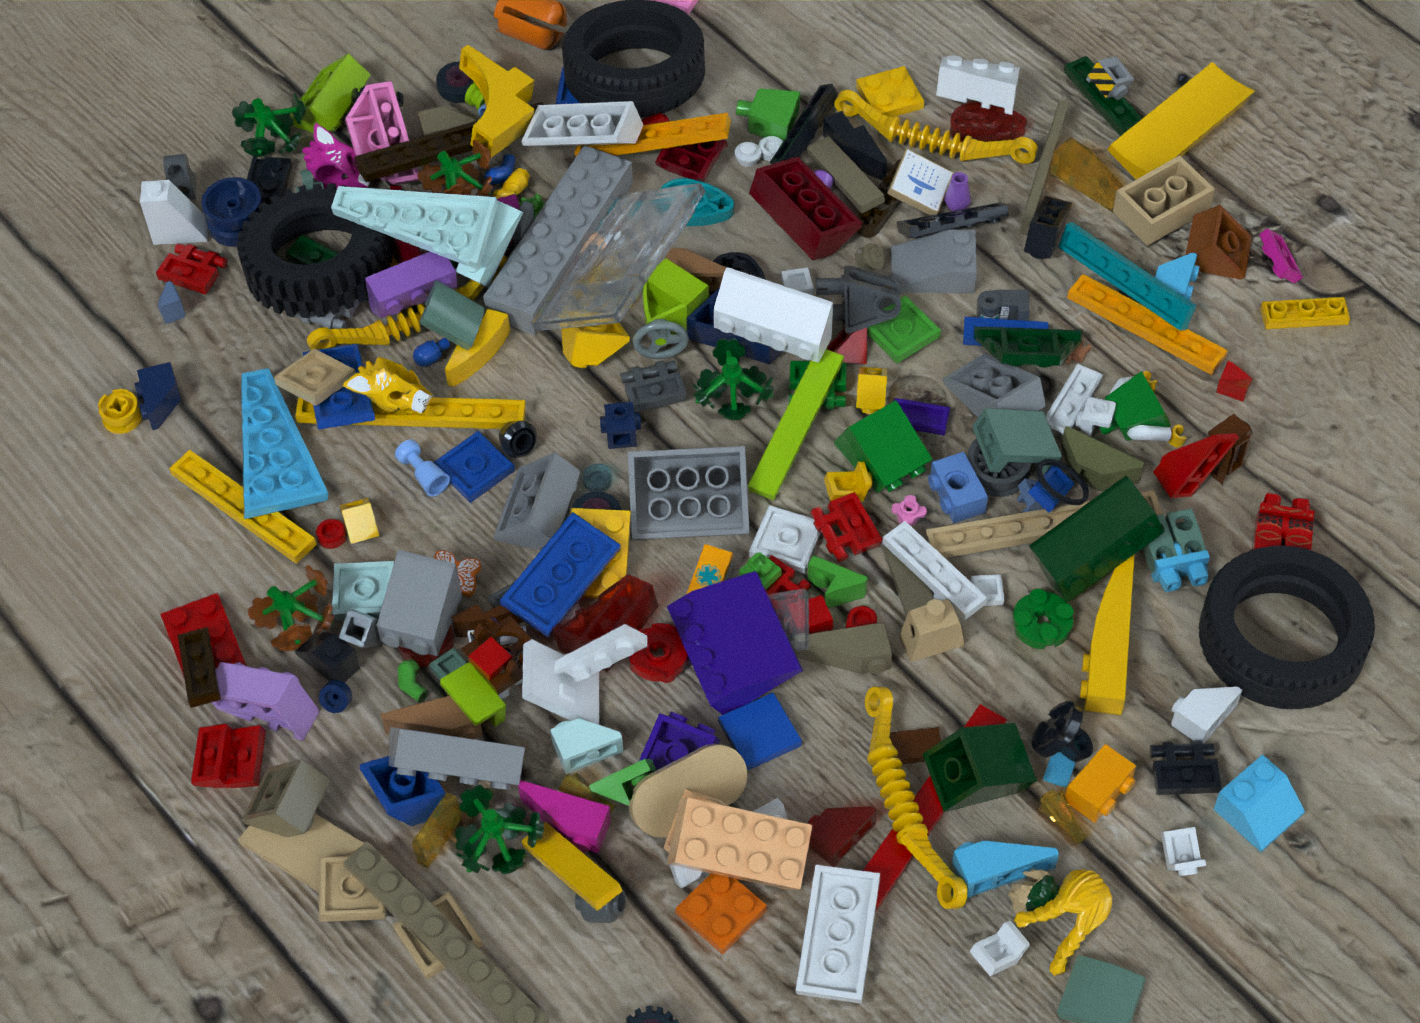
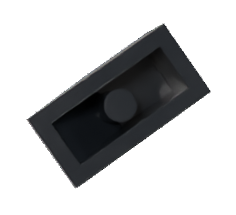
[295,632,360,683]

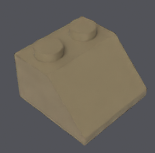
[241,759,330,837]

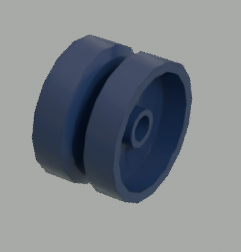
[201,177,263,247]

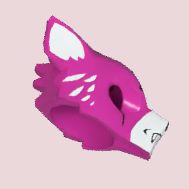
[303,123,371,188]

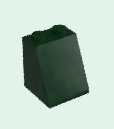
[922,723,1037,812]

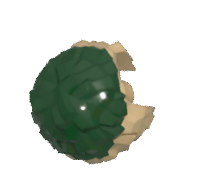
[1008,869,1060,914]

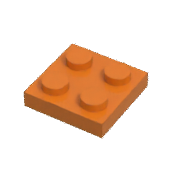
[675,874,767,955]

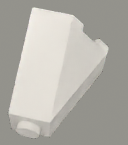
[140,180,208,245]

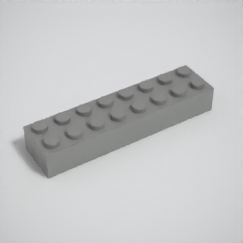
[483,145,633,336]

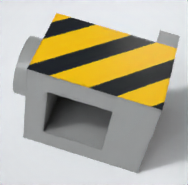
[1086,57,1134,100]

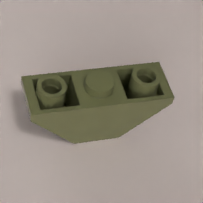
[1061,426,1145,491]

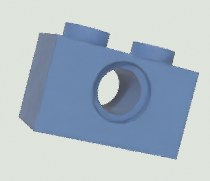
[928,452,988,524]

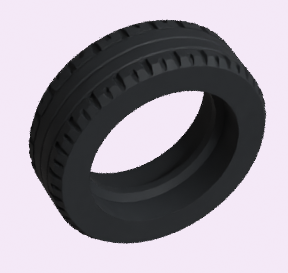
[562,0,705,118]
[1199,546,1375,709]

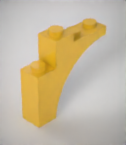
[459,45,535,158]

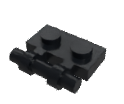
[1150,740,1221,795]

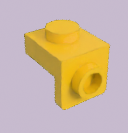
[824,461,872,501]

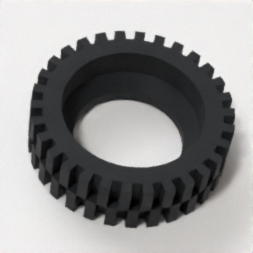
[237,183,392,318]

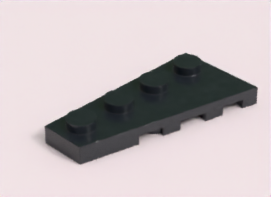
[897,202,1009,238]

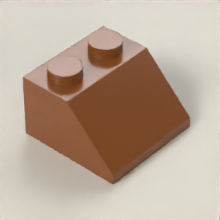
[1185,205,1252,280]

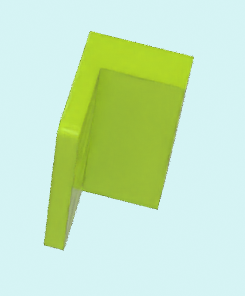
[440,662,506,727]

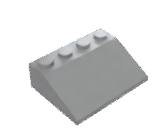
[628,446,750,540]

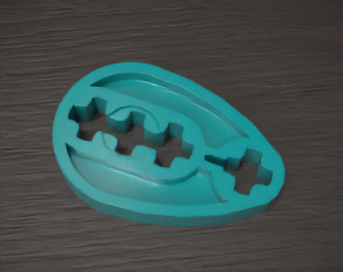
[657,178,734,226]

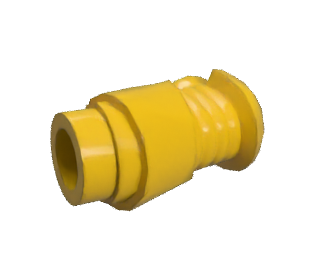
[492,168,530,199]

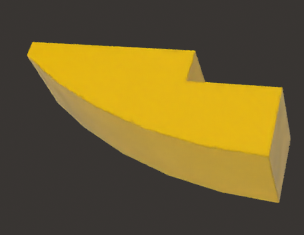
[445,309,511,387]

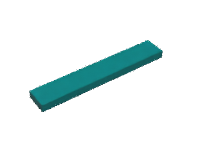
[1058,222,1197,331]

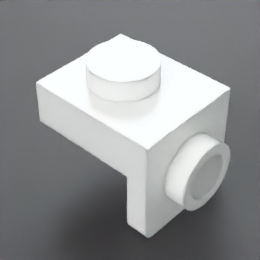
[1076,397,1116,437]
[1161,827,1206,876]
[969,921,1029,976]

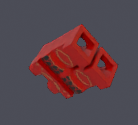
[1251,493,1315,551]

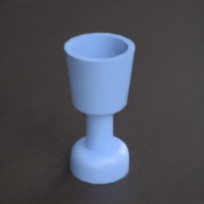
[395,439,450,497]

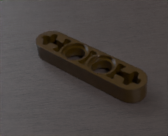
[857,159,901,238]

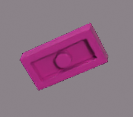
[1259,228,1303,284]

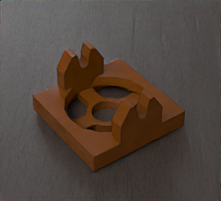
[461,615,531,695]

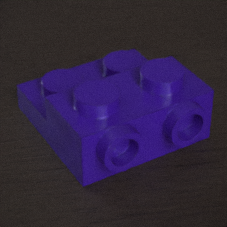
[638,711,720,770]

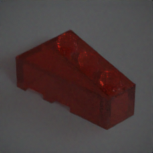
[552,574,659,672]

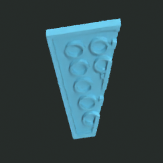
[241,368,329,519]

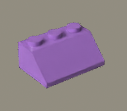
[365,252,457,318]

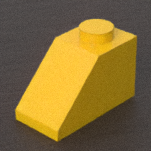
[856,366,887,414]

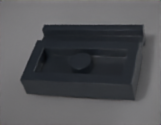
[247,156,292,205]

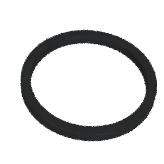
[1036,459,1089,505]

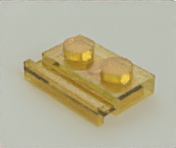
[412,792,462,869]

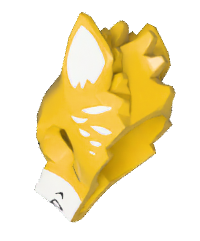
[343,357,433,413]

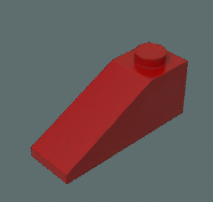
[1153,433,1239,498]

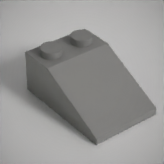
[891,230,977,293]
[942,353,1046,417]

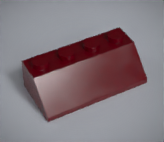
[749,157,862,261]

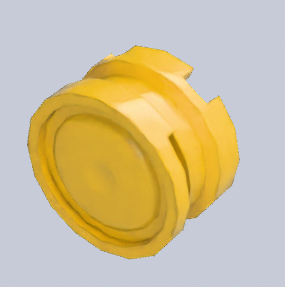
[98,389,142,434]

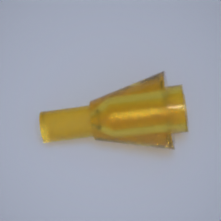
[558,771,616,814]
[1038,789,1088,844]

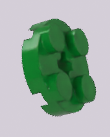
[1012,589,1074,649]

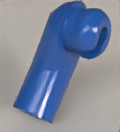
[484,154,516,185]

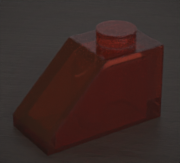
[807,806,877,867]

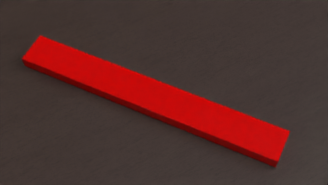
[863,704,1007,912]

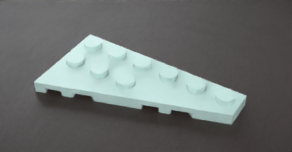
[331,186,498,270]

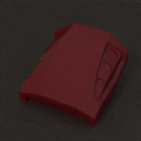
[655,139,728,182]

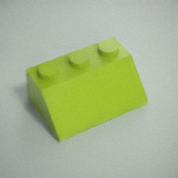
[290,53,371,133]

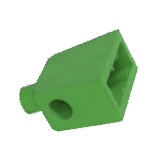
[736,88,800,141]

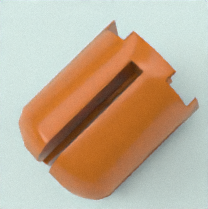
[494,0,567,50]

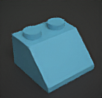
[1213,754,1305,852]

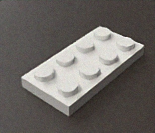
[796,865,880,1004]

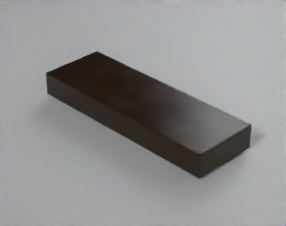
[178,627,221,708]

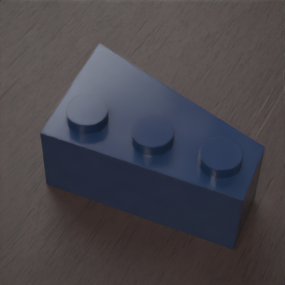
[687,288,783,364]

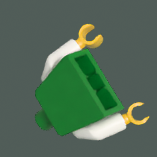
[1099,371,1187,447]

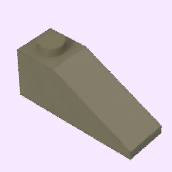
[794,622,892,674]

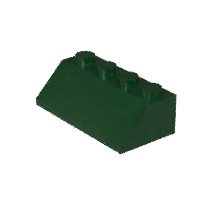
[1029,476,1165,602]

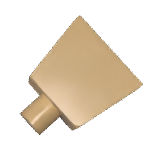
[899,599,964,662]

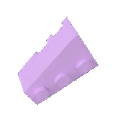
[212,662,320,741]

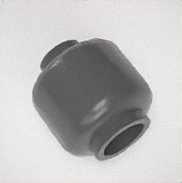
[575,889,626,923]

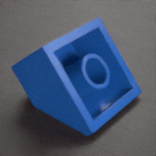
[360,756,446,826]

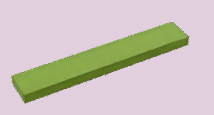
[748,349,844,501]

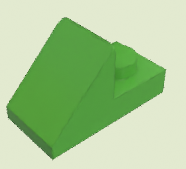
[808,555,868,608]
[589,759,657,806]

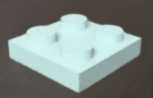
[332,561,394,621]

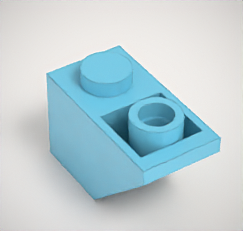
[1155,253,1200,301]

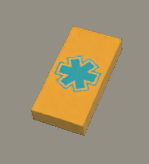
[687,544,734,594]

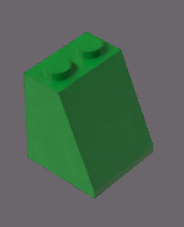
[833,400,933,493]

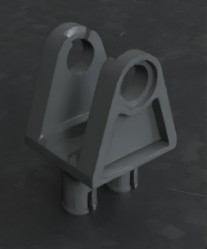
[816,266,901,333]

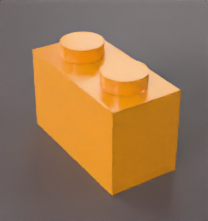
[1064,744,1136,823]

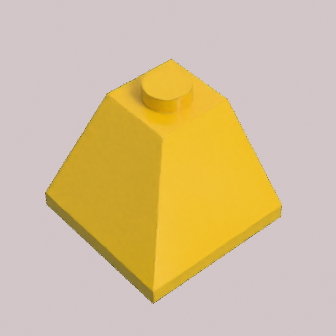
[561,312,630,368]

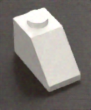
[1171,687,1242,744]

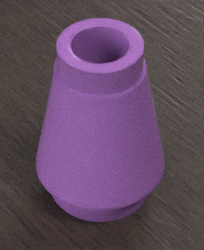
[944,172,971,211]

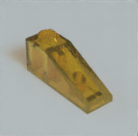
[1051,137,1124,213]

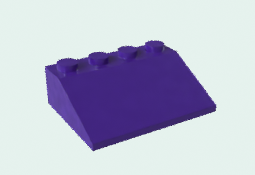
[667,571,803,715]

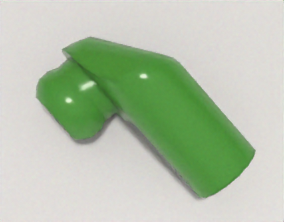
[397,660,428,703]

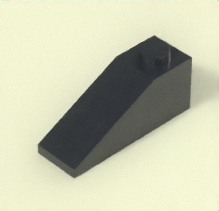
[1024,196,1072,259]

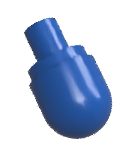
[413,338,451,367]

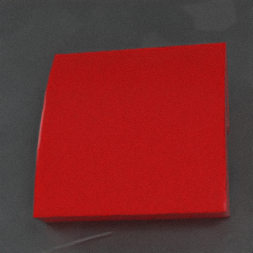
[191,723,266,788]

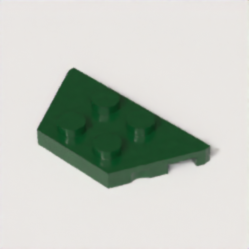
[973,326,1083,368]

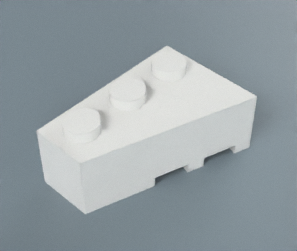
[936,55,1020,115]

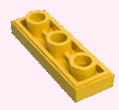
[1260,297,1350,329]

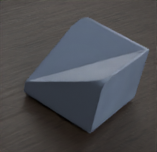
[158,281,186,324]

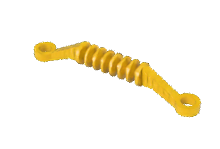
[834,90,1038,164]
[307,255,508,350]
[865,687,968,909]

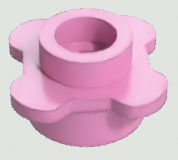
[891,495,927,526]

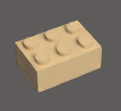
[1113,156,1215,246]

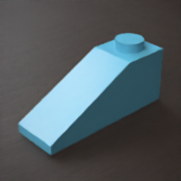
[952,841,1059,898]

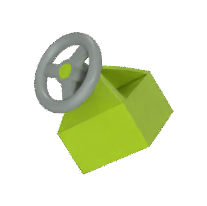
[633,258,709,359]

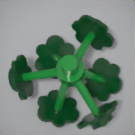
[232,93,306,157]
[692,338,774,420]
[454,785,544,874]

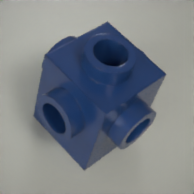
[600,402,641,449]

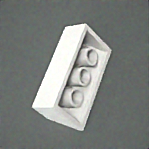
[521,101,643,147]
[714,267,833,363]

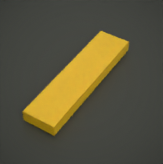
[521,822,622,911]

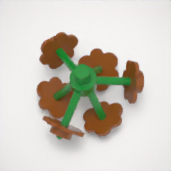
[417,140,493,196]
[248,565,335,651]

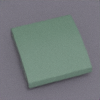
[419,280,484,350]
[1057,955,1146,1023]

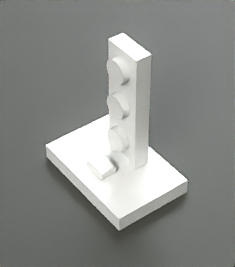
[522,624,647,725]

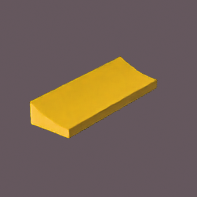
[1107,62,1255,179]

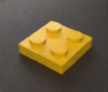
[856,66,924,117]

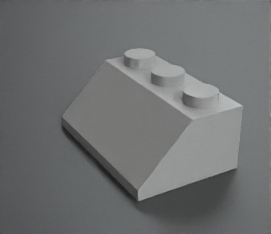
[493,452,580,549]

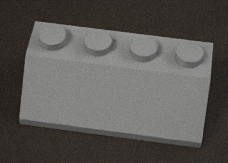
[389,727,525,790]

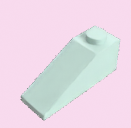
[456,201,523,288]

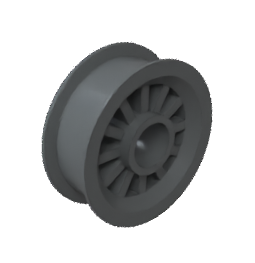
[967,438,1031,497]

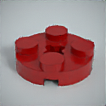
[628,623,689,683]

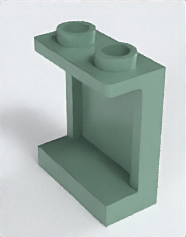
[972,408,1062,473]

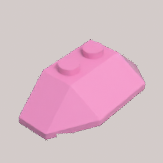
[345,81,419,185]

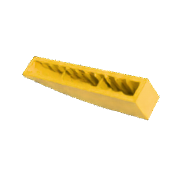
[1079,555,1134,715]

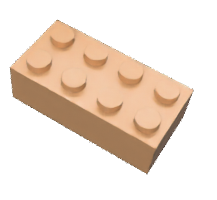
[667,797,812,891]

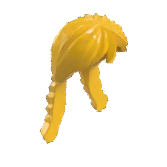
[1013,869,1112,976]

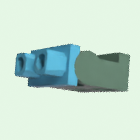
[1142,508,1210,592]

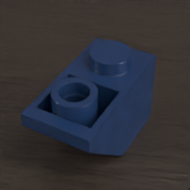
[134,362,181,430]

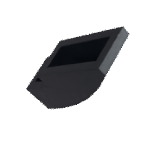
[823,111,887,181]

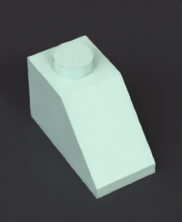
[550,718,624,774]

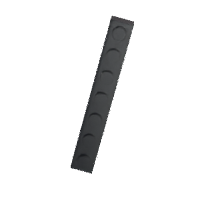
[770,84,839,164]

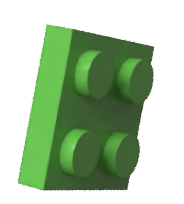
[867,295,941,364]

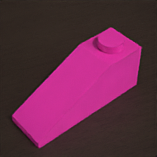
[518,780,611,853]

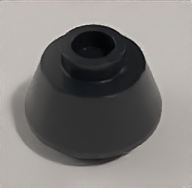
[499,421,537,458]

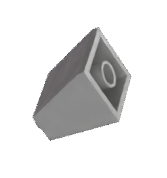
[376,550,462,656]

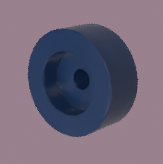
[319,680,352,713]

